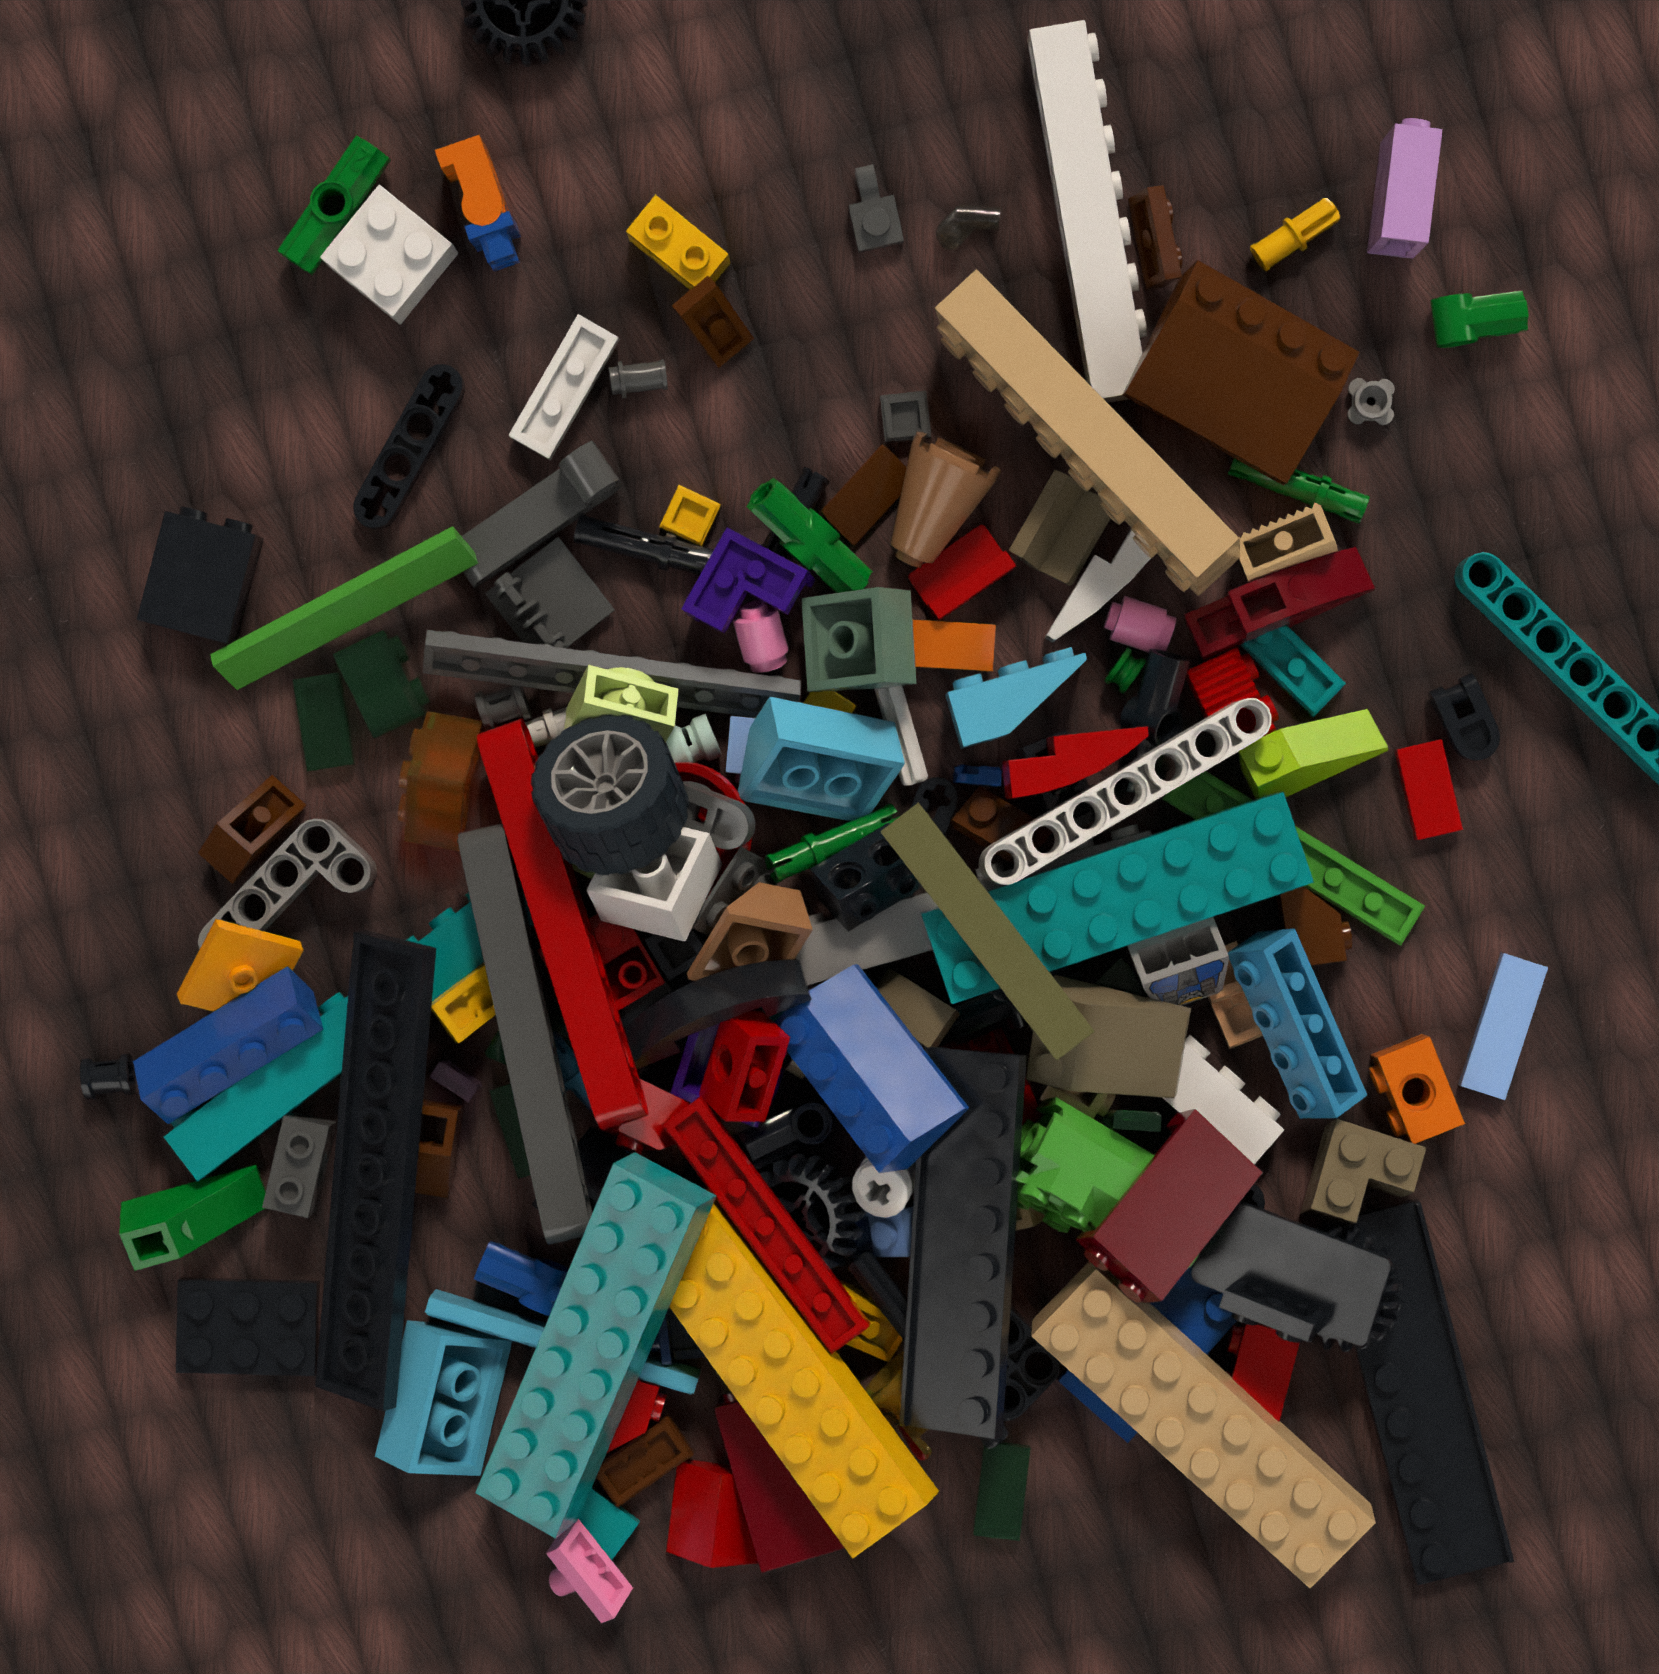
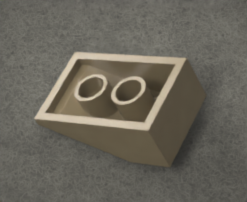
[1026,975,1191,1098]

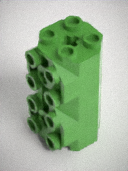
[1016,1097,1199,1268]

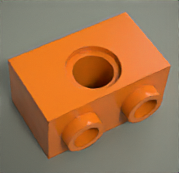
[1368,1034,1465,1144]

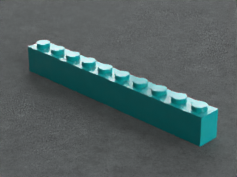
[164,878,534,1182]

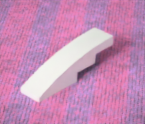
[1045,530,1151,643]

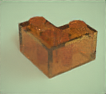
[397,711,482,851]

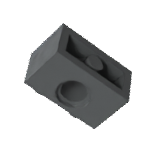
[262,1111,337,1218]

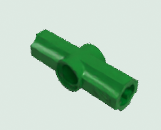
[277,135,391,276]
[746,478,873,593]

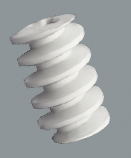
[852,1157,916,1218]

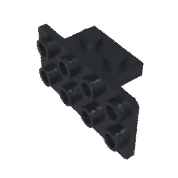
[1191,1201,1392,1346]

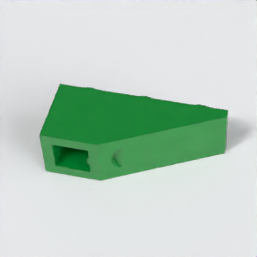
[119,1165,266,1271]

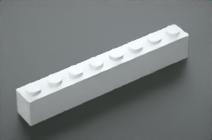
[1027,20,1147,403]

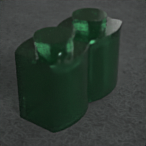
[333,630,431,739]

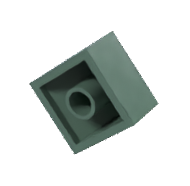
[802,587,917,692]

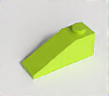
[1238,709,1388,799]

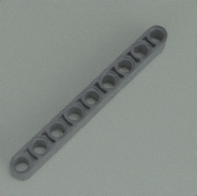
[458,823,593,1245]

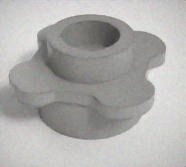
[1347,378,1395,425]

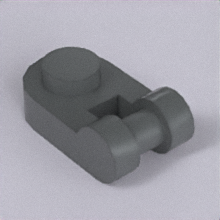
[683,781,756,850]

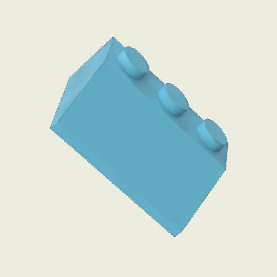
[738,697,905,821]
[375,1320,512,1476]

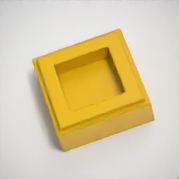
[659,485,722,547]

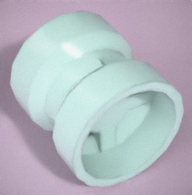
[666,713,722,763]

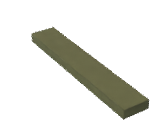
[881,802,1095,1061]

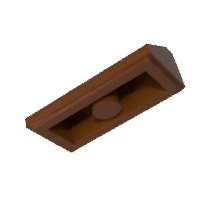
[820,444,906,546]

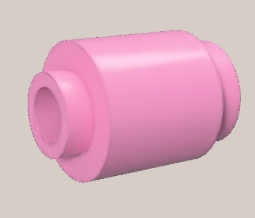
[1104,596,1177,653]
[733,600,788,673]

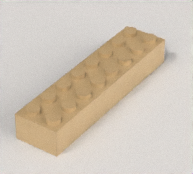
[935,269,1240,596]
[1031,1261,1376,1588]

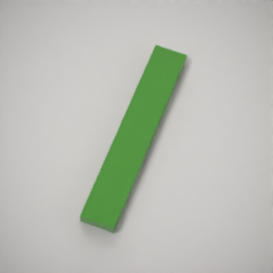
[210,526,478,690]
[1161,771,1425,946]

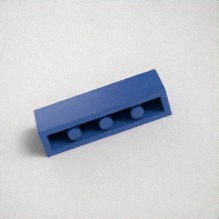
[133,966,323,1124]

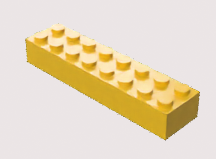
[669,1189,939,1558]

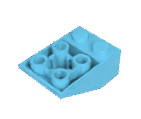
[945,647,1087,749]

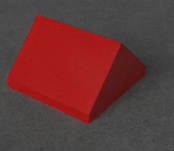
[666,1459,758,1568]

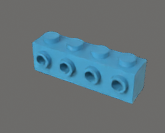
[1228,929,1367,1119]

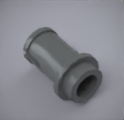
[608,359,668,399]

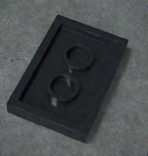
[176,1278,320,1376]

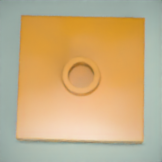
[177,919,303,1012]

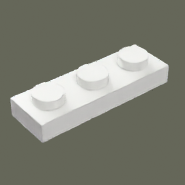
[508,314,620,461]

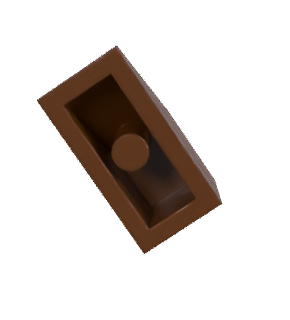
[198,775,307,884]
[1275,886,1352,965]

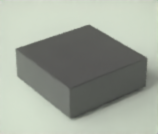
[880,390,931,444]

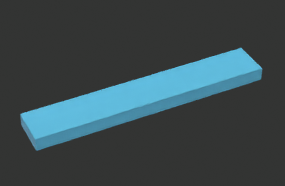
[425,1289,701,1395]

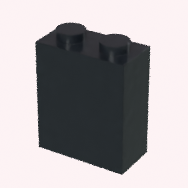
[136,506,264,644]

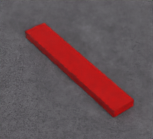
[661,1096,871,1354]

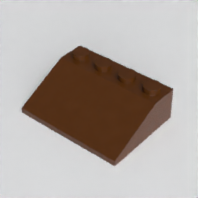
[1122,260,1360,486]

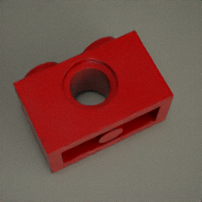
[699,1011,791,1122]

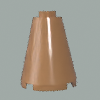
[891,432,1001,568]

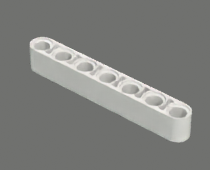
[979,698,1272,885]

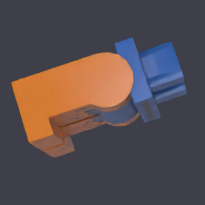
[435,135,521,271]

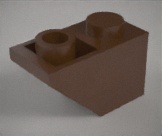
[415,1099,465,1198]

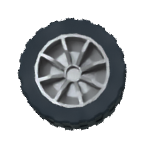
[531,714,689,875]

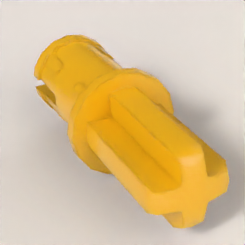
[1250,198,1340,272]

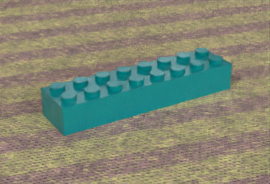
[920,792,1314,1004]
[475,1152,717,1538]

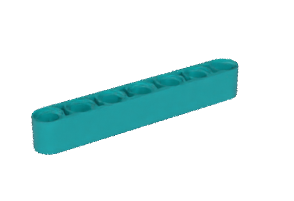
[1454,552,1659,785]

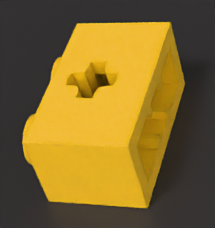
[626,194,730,290]

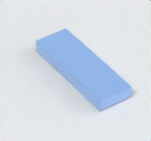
[1458,953,1548,1100]

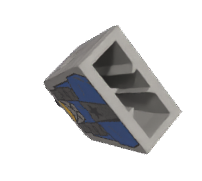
[1127,917,1229,1007]

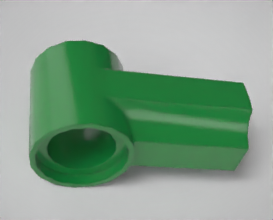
[1430,291,1529,348]

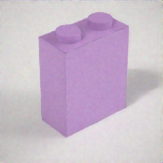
[1367,118,1443,259]

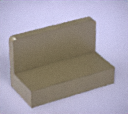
[1009,470,1110,586]

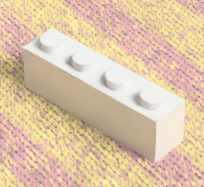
[1162,1035,1284,1164]

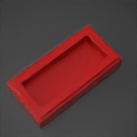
[1394,739,1463,840]

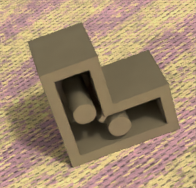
[1300,1119,1426,1228]

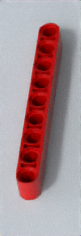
[477,719,649,1131]

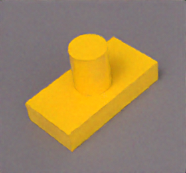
[431,963,496,1043]

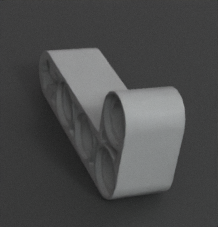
[198,819,377,949]

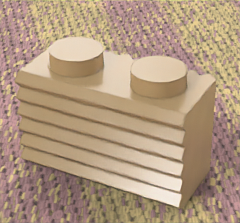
[1239,503,1338,582]

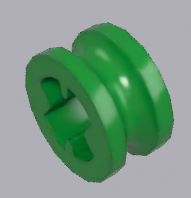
[1104,647,1147,694]

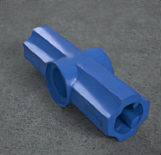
[474,1241,569,1316]

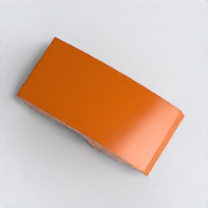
[912,619,996,671]

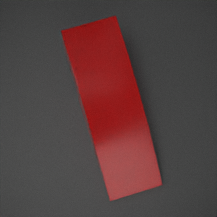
[1002,726,1149,799]

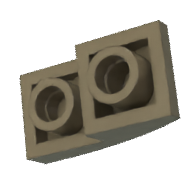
[876,968,960,1047]

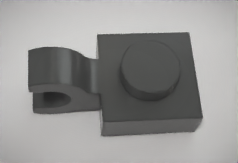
[848,164,904,253]

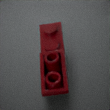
[1184,547,1375,660]

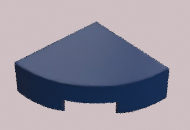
[953,765,1002,788]

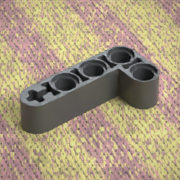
[462,441,623,588]

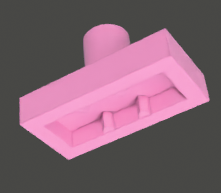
[546,1519,633,1623]

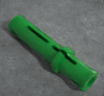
[1228,458,1370,524]
[764,804,900,883]

